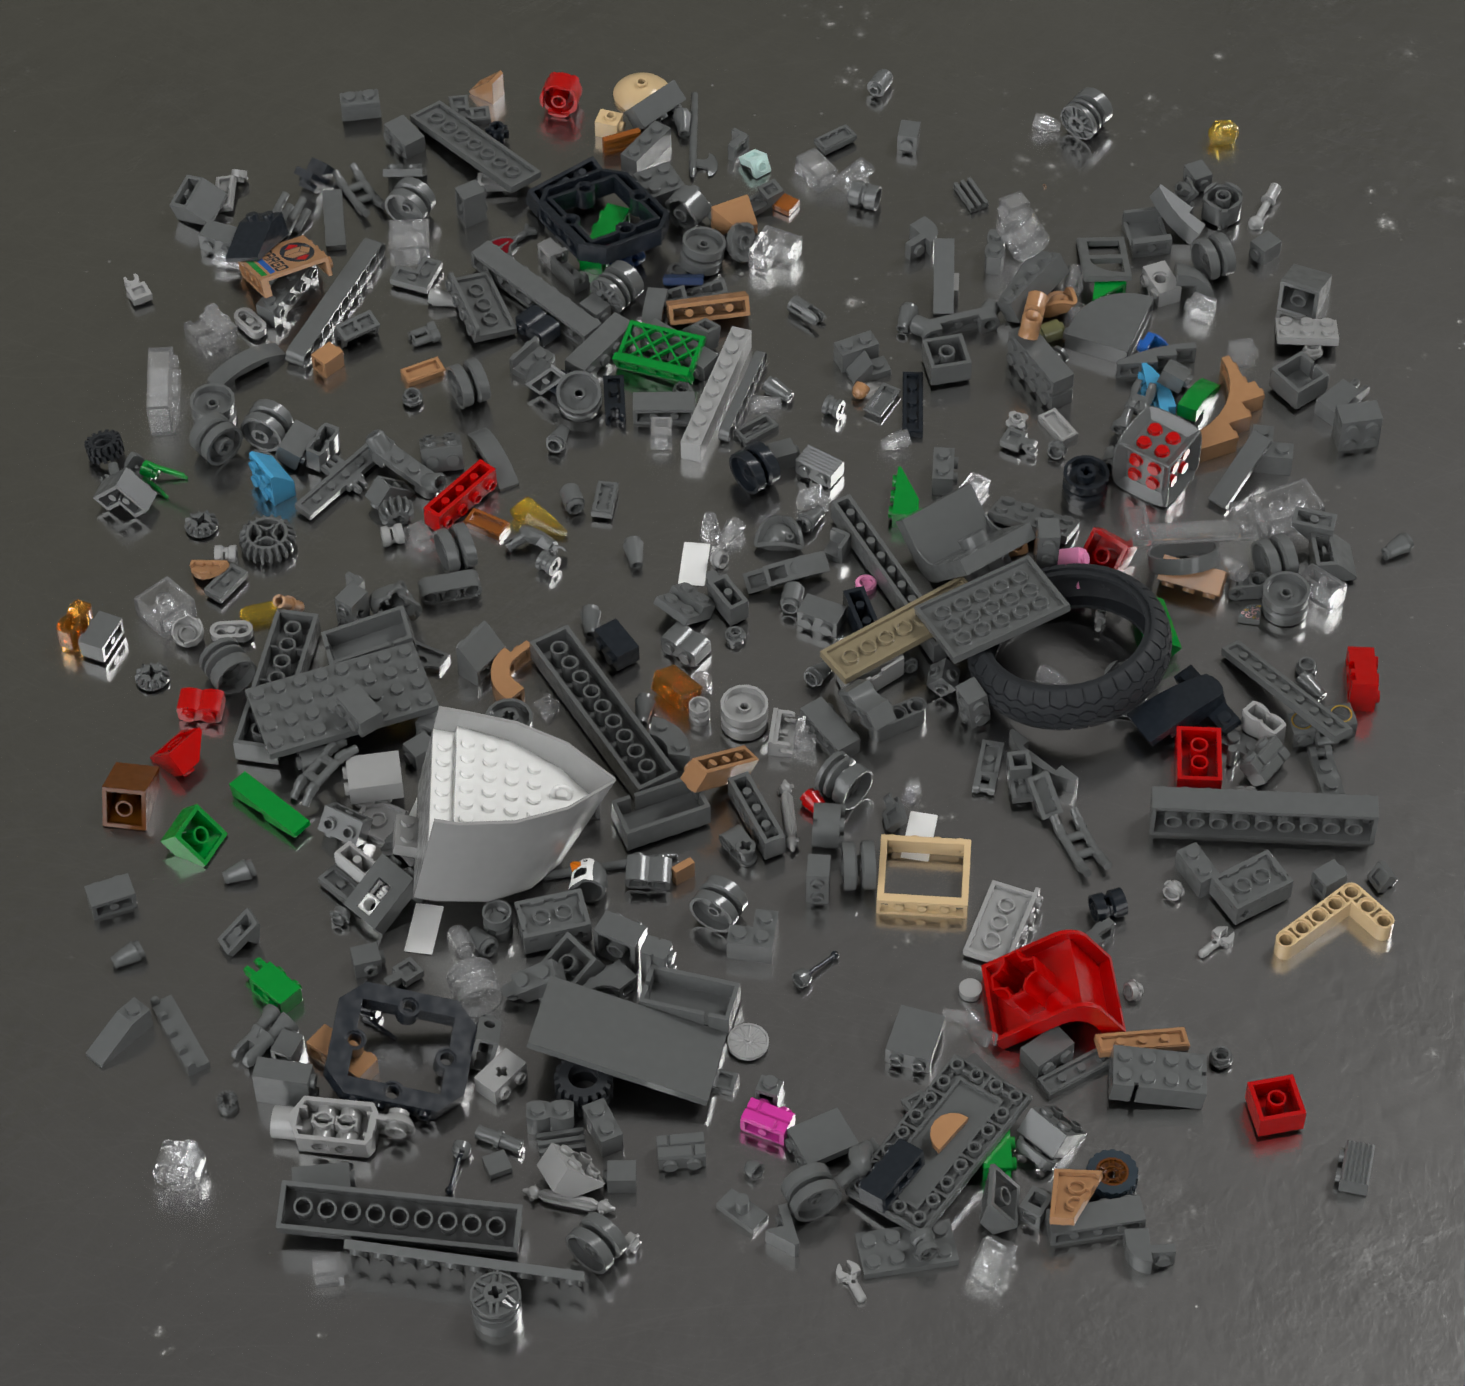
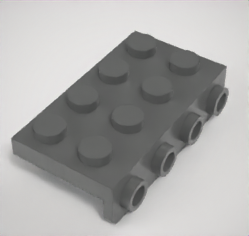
[445,271,517,342]

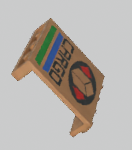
[238,235,333,298]

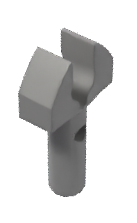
[1198,926,1234,958]
[836,1260,867,1303]

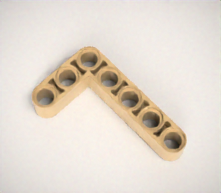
[1274,882,1394,960]

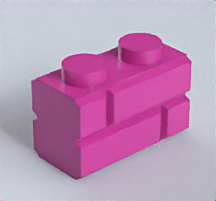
[740,1097,795,1146]

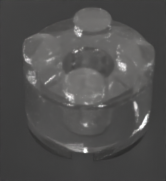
[153,1139,207,1192]

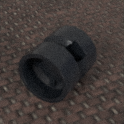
[1088,887,1129,923]

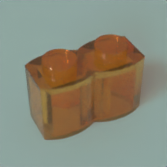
[56,599,94,650]

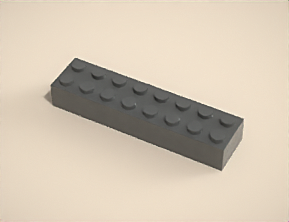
[233,608,321,765]

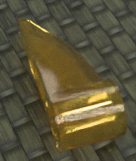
[510,496,568,536]

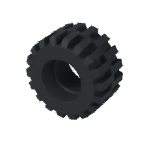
[554,1060,614,1117]

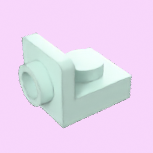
[739,149,771,179]

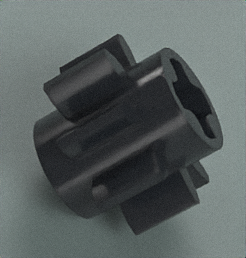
[485,121,509,144]

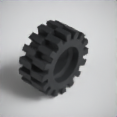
[84,429,125,464]

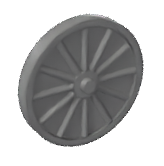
[727,1023,769,1060]

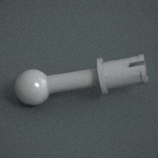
[1248,182,1281,230]

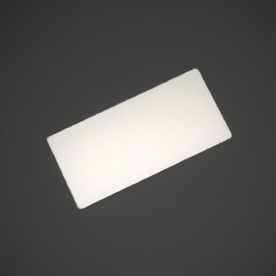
[678,542,710,586]
[901,811,938,862]
[404,903,444,955]

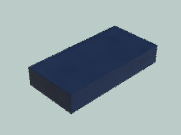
[663,274,704,286]

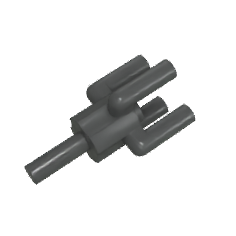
[272,191,311,239]

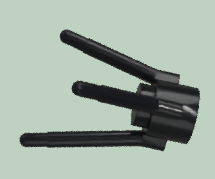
[360,1008,413,1041]

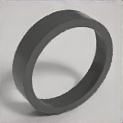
[1147,538,1220,575]

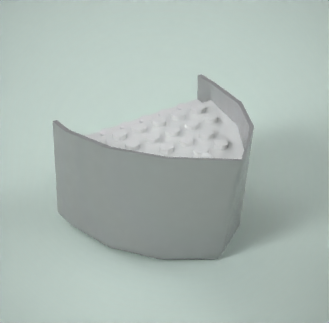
[392,706,616,902]

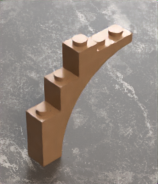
[1199,355,1265,463]

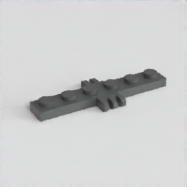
[295,436,396,520]

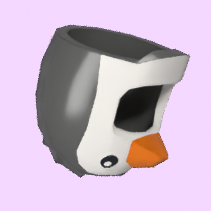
[568,858,608,903]

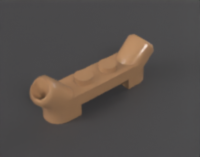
[1018,290,1048,340]

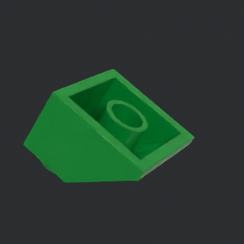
[160,804,228,867]

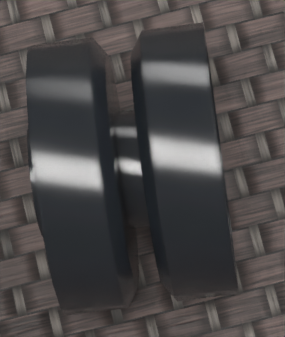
[729,440,781,495]
[1062,455,1109,509]

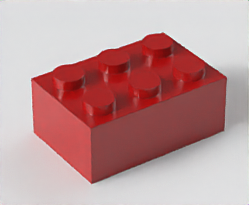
[1175,726,1222,789]

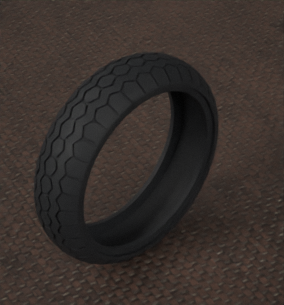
[967,563,1172,730]

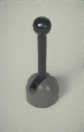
[792,951,839,989]
[445,1140,472,1195]

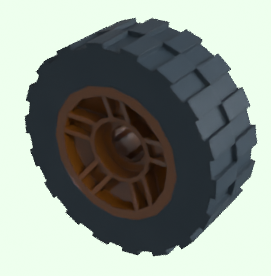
[1086,1149,1139,1200]

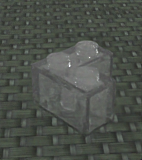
[749,225,802,273]

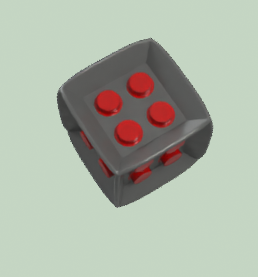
[1112,406,1202,507]

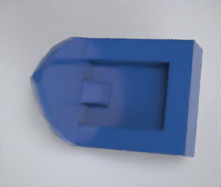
[1136,332,1169,352]

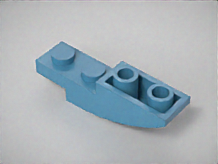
[1138,363,1176,415]

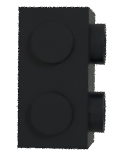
[593,619,640,671]

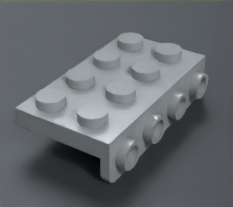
[963,880,1043,962]

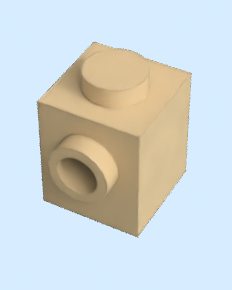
[595,109,626,137]

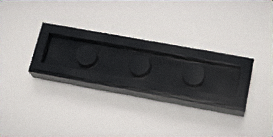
[902,372,923,438]

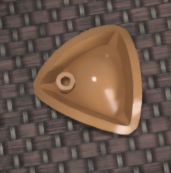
[1044,287,1077,318]

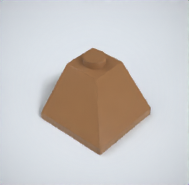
[711,195,758,235]

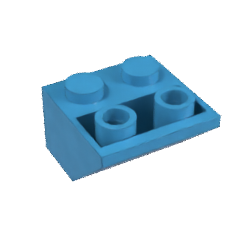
[248,451,296,506]

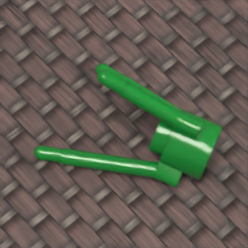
[139,460,188,499]

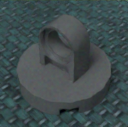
[723,222,760,262]

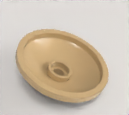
[613,72,668,112]

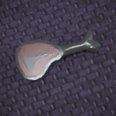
[490,223,538,255]

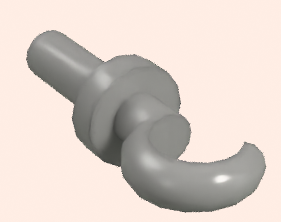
[1095,609,1107,632]

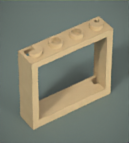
[876,834,971,919]

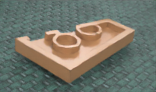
[1050,1169,1103,1225]

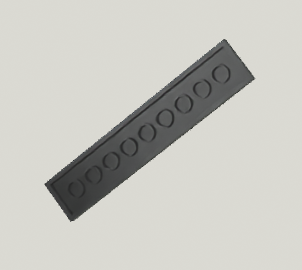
[343,1239,590,1287]

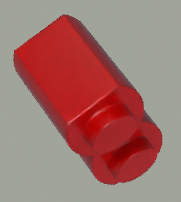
[176,687,226,723]

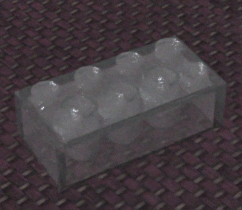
[146,347,181,437]

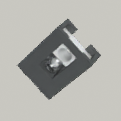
[343,853,424,934]

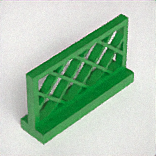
[612,320,706,385]

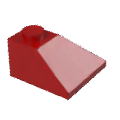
[150,727,202,777]

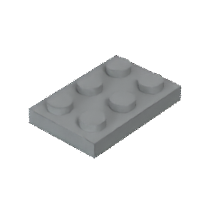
[1275,316,1339,346]

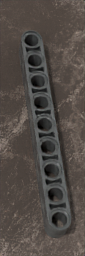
[285,237,386,367]

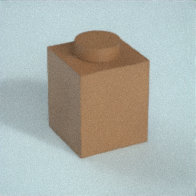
[311,342,345,379]

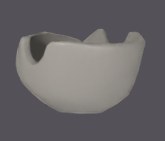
[171,615,204,648]

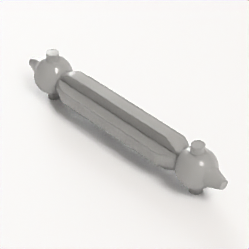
[777,779,801,853]
[522,1184,616,1215]

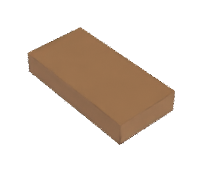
[400,356,446,388]

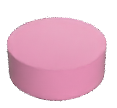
[855,574,877,595]

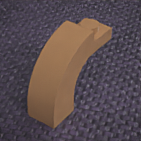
[491,640,532,702]

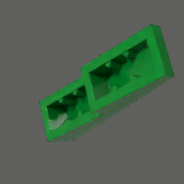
[229,771,311,838]

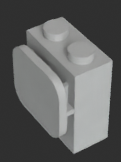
[342,750,404,809]

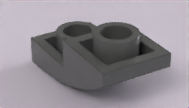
[641,287,668,324]

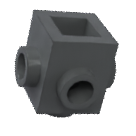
[926,658,961,697]

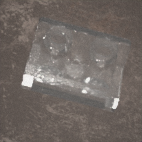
[967,1236,1018,1292]

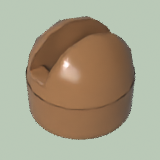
[852,381,870,400]

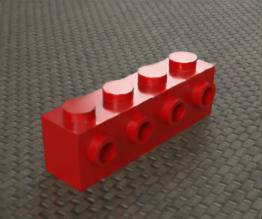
[423,459,497,530]

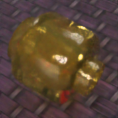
[1208,120,1239,145]

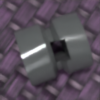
[848,180,882,211]
[482,900,513,942]

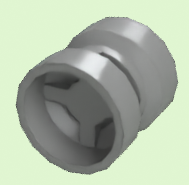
[380,523,405,547]
[214,545,238,565]
[689,696,710,727]

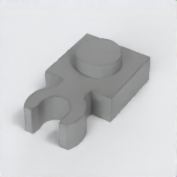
[124,273,153,306]

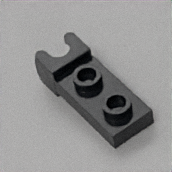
[603,375,626,425]

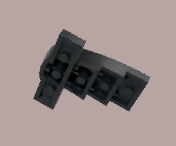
[1126,665,1242,747]

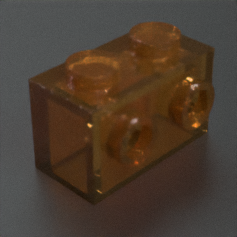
[651,665,703,712]

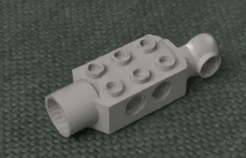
[270,1096,415,1158]

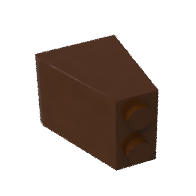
[102,762,160,831]

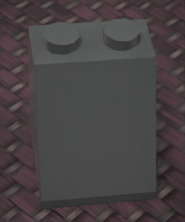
[1277,264,1332,319]

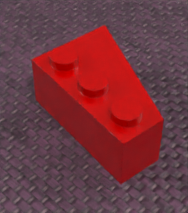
[1345,646,1380,712]

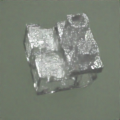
[184,303,238,359]

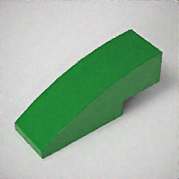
[1177,378,1221,422]

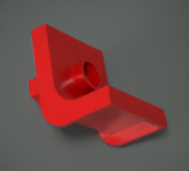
[981,930,1126,1050]

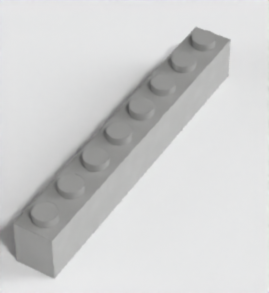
[681,326,752,463]

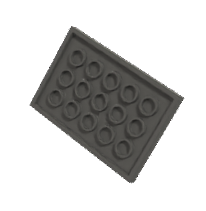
[914,555,1071,664]

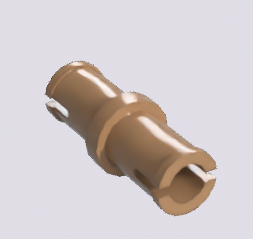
[273,594,304,612]

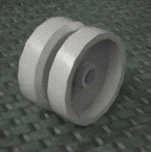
[720,685,768,741]

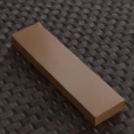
[1094,1027,1190,1058]

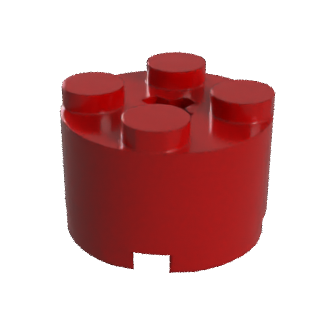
[540,72,582,118]

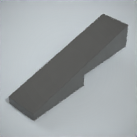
[933,238,955,317]
[664,278,729,312]

